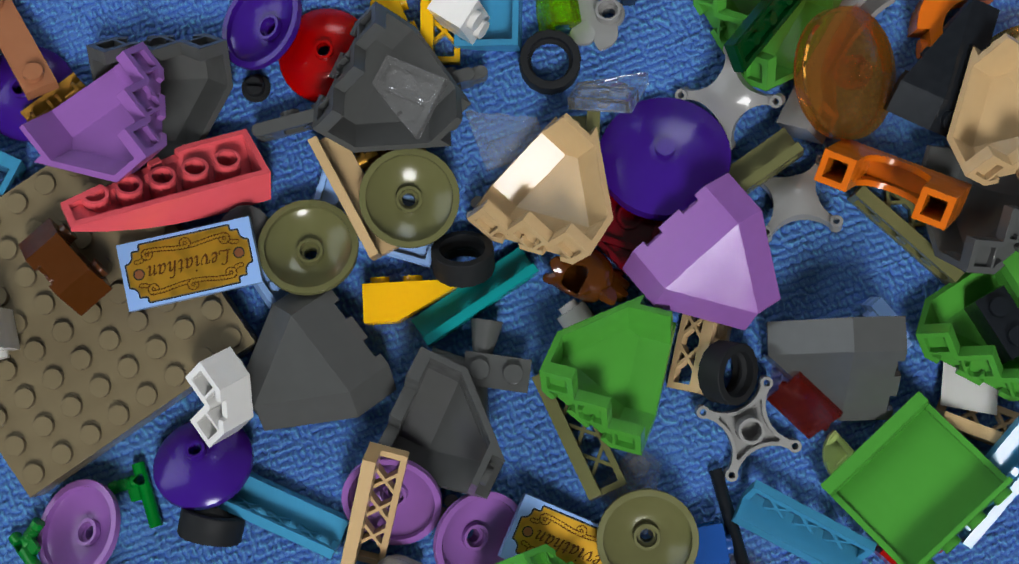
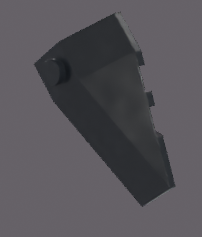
[883,0,1000,137]

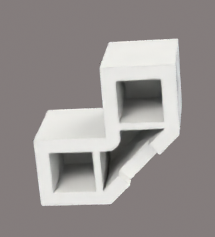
[185,347,254,448]

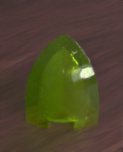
[536,0,582,31]

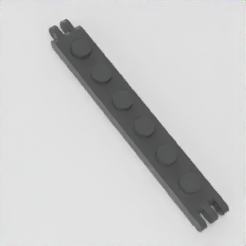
[251,65,488,142]

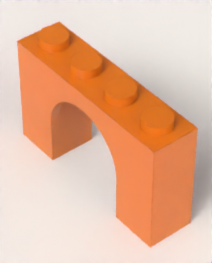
[814,138,972,231]

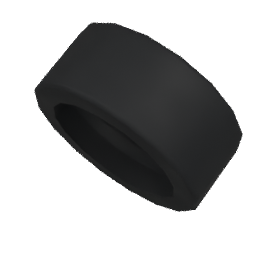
[519,29,581,95]
[431,230,495,288]
[698,340,758,406]
[177,507,245,547]

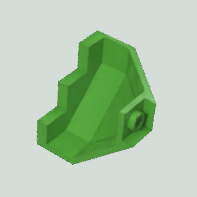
[693,0,842,91]
[915,270,1019,401]
[539,295,677,456]

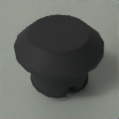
[242,74,271,103]

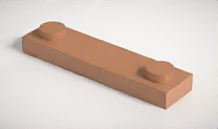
[0,0,59,101]

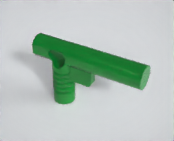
[108,461,163,529]
[9,517,46,564]

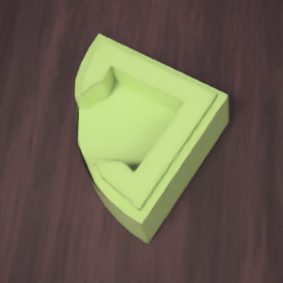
[822,430,855,475]

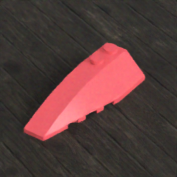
[60,129,271,232]

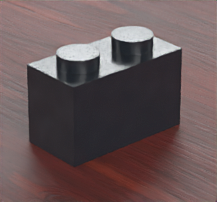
[964,285,1019,365]

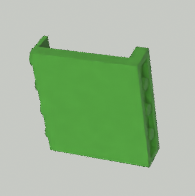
[820,391,1013,564]

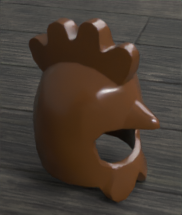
[543,249,630,305]

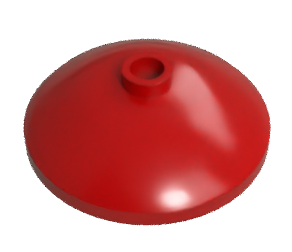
[278,8,358,103]

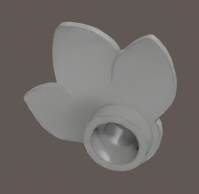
[565,0,625,51]

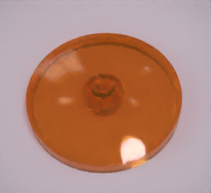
[794,6,896,140]

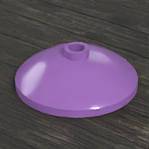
[341,456,442,545]
[37,479,121,564]
[433,490,518,564]

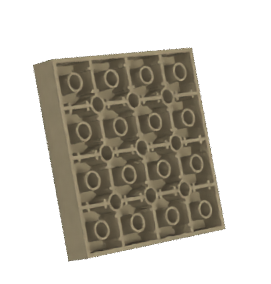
[0,165,258,498]

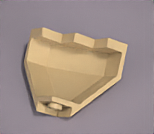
[946,33,1019,186]
[467,113,614,265]

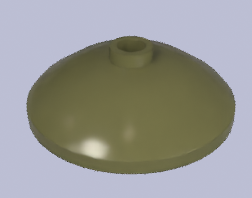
[359,148,460,248]
[258,199,359,296]
[596,488,699,564]

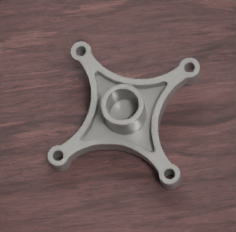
[675,46,786,150]
[761,154,843,242]
[695,375,802,482]

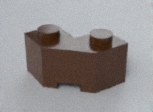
[18,218,113,316]

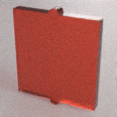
[767,372,843,439]

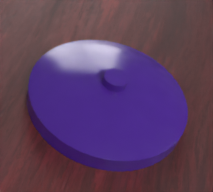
[600,97,731,221]

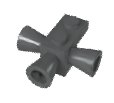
[432,318,532,420]

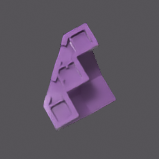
[19,42,167,183]
[622,173,781,330]

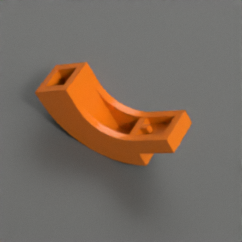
[907,0,993,59]

